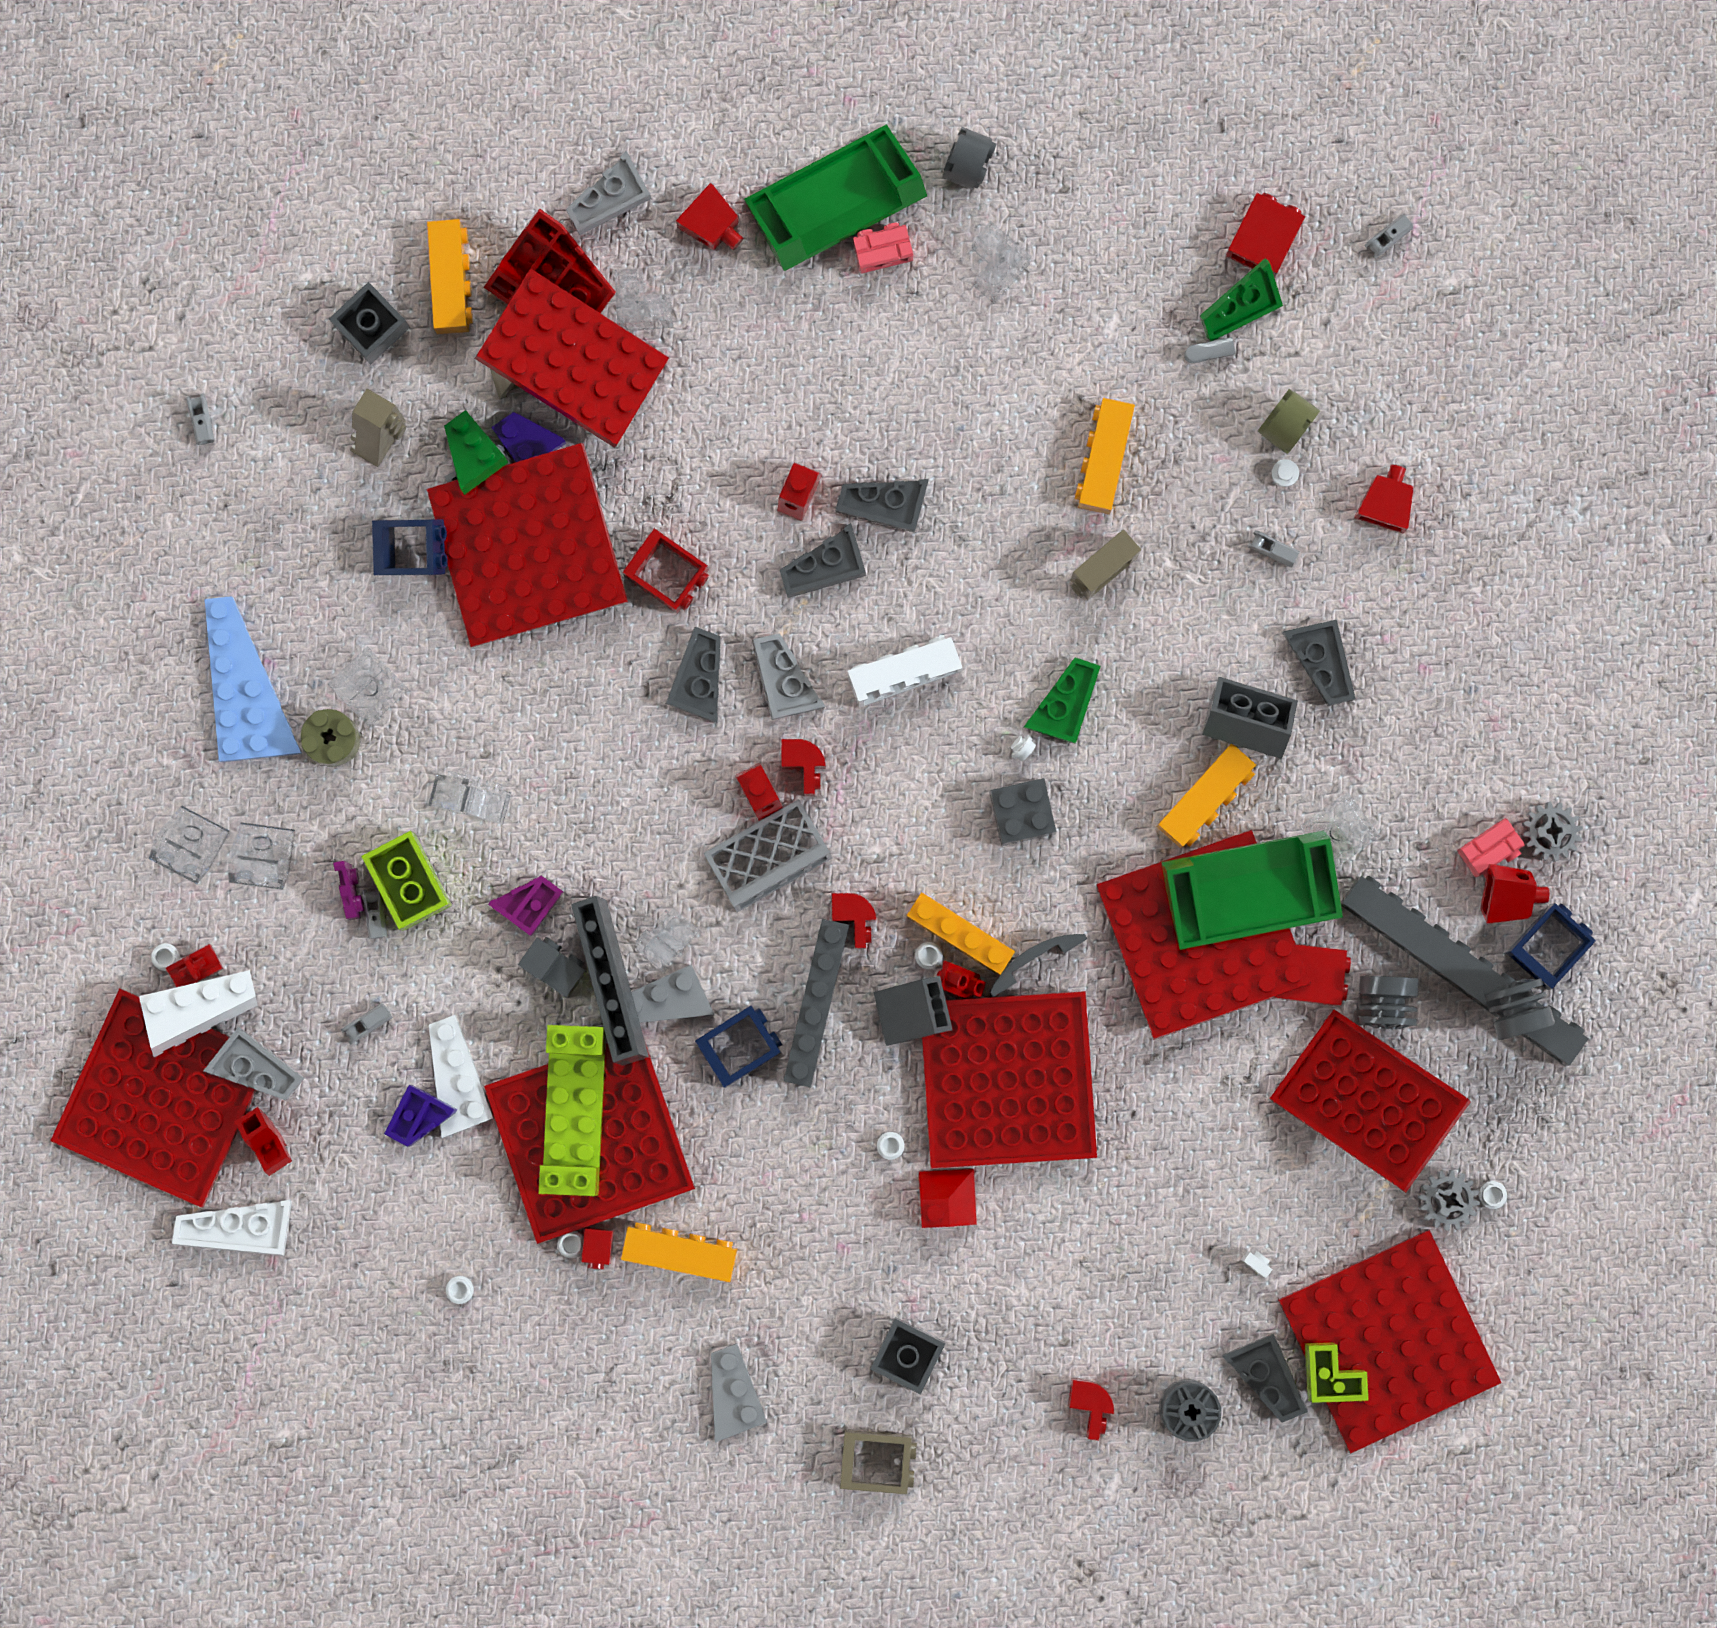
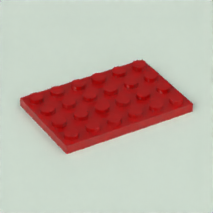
[474,268,669,448]
[1269,1009,1471,1193]

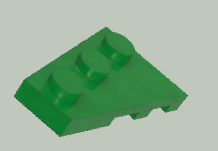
[1200,258,1283,341]
[444,410,509,495]

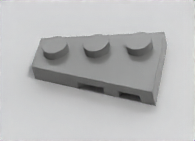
[566,151,652,236]
[752,633,826,720]
[632,964,714,1023]
[204,1027,305,1100]
[711,1343,767,1443]

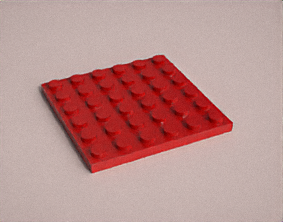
[427,443,628,647]
[1096,830,1311,1040]
[50,988,256,1208]
[922,991,1097,1169]
[484,1036,695,1244]
[1278,1230,1502,1454]

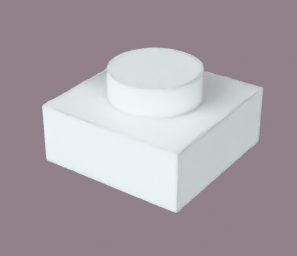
[1241,1251,1273,1278]

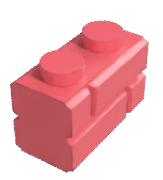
[853,223,913,274]
[1457,818,1524,878]

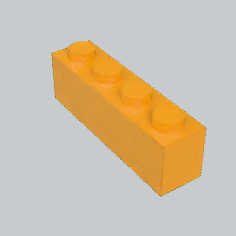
[427,219,473,334]
[1074,398,1135,515]
[1156,744,1256,848]
[906,892,1015,976]
[621,1222,738,1282]

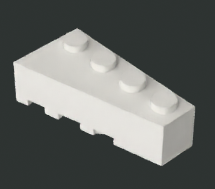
[848,635,962,708]
[139,970,258,1057]

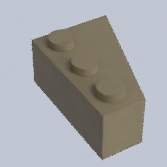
[350,388,407,467]

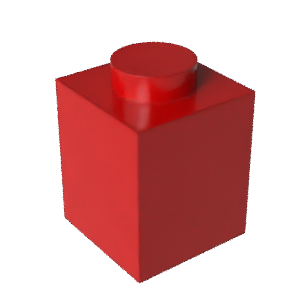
[581,1228,615,1269]

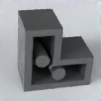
[518,937,587,998]

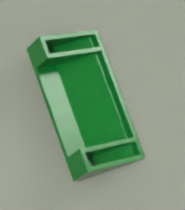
[744,124,927,271]
[1161,830,1343,950]

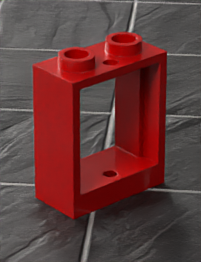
[622,528,710,614]

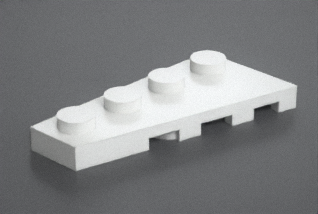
[429,1015,494,1138]
[172,1200,292,1256]

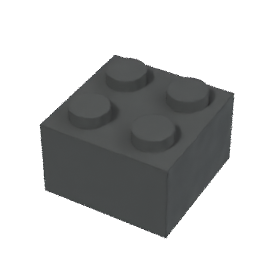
[329,282,410,365]
[989,778,1057,846]
[870,1317,945,1395]

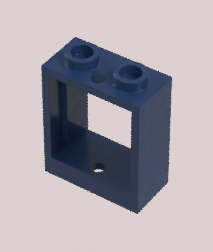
[372,519,448,576]
[1506,903,1596,990]
[695,1005,783,1088]

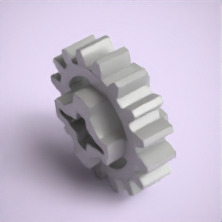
[1521,802,1583,862]
[1418,1170,1480,1231]

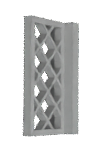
[704,799,832,912]

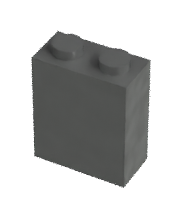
[874,976,953,1046]

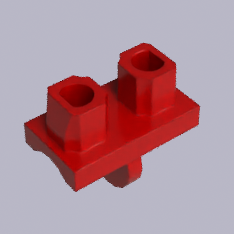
[166,944,224,987]
[937,961,986,999]

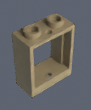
[1070,529,1141,600]
[840,1430,917,1494]

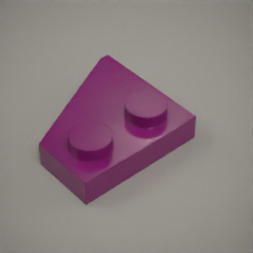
[333,861,364,920]
[488,875,564,936]

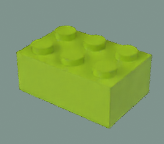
[361,830,452,931]

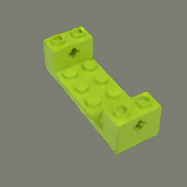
[539,1025,606,1196]

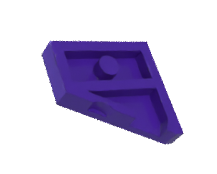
[491,412,566,462]
[384,1085,457,1147]

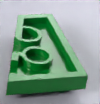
[1023,657,1101,744]

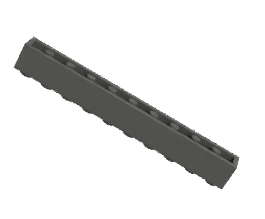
[1341,875,1589,1066]

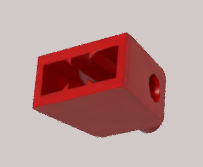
[676,183,744,250]
[777,462,822,521]
[1354,464,1414,534]
[735,763,783,821]
[1480,864,1550,923]

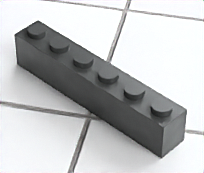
[571,896,649,1066]
[784,919,849,1088]

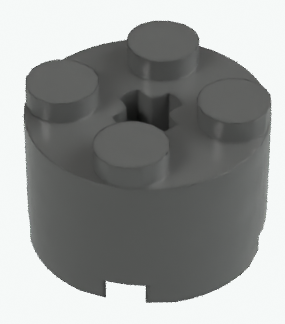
[942,127,997,190]

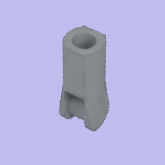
[1364,214,1413,259]
[1184,337,1235,363]
[187,393,215,445]
[1248,530,1300,568]
[362,888,387,939]
[341,1002,393,1045]

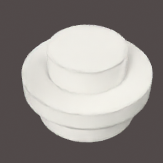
[1272,459,1299,487]
[1011,735,1036,761]
[915,942,943,970]
[151,943,180,971]
[877,1132,904,1160]
[1479,1181,1507,1209]
[557,1231,584,1258]
[446,1276,474,1304]

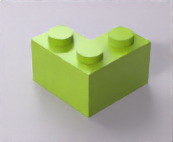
[1305,1342,1368,1403]

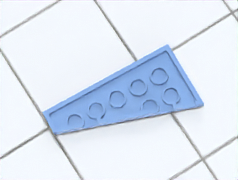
[205,596,302,762]

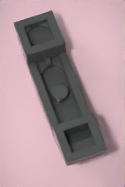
[990,934,1087,997]

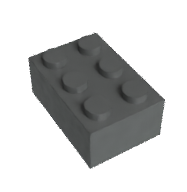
[1202,677,1298,759]

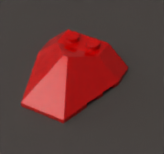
[483,208,616,313]

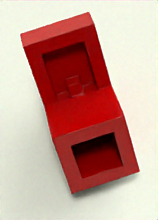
[781,739,826,796]
[832,893,877,949]
[235,1107,292,1176]
[1068,1378,1114,1441]

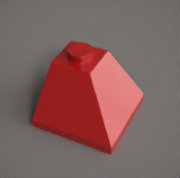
[919,1169,977,1228]

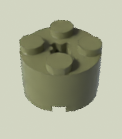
[1257,389,1320,455]
[301,709,361,767]

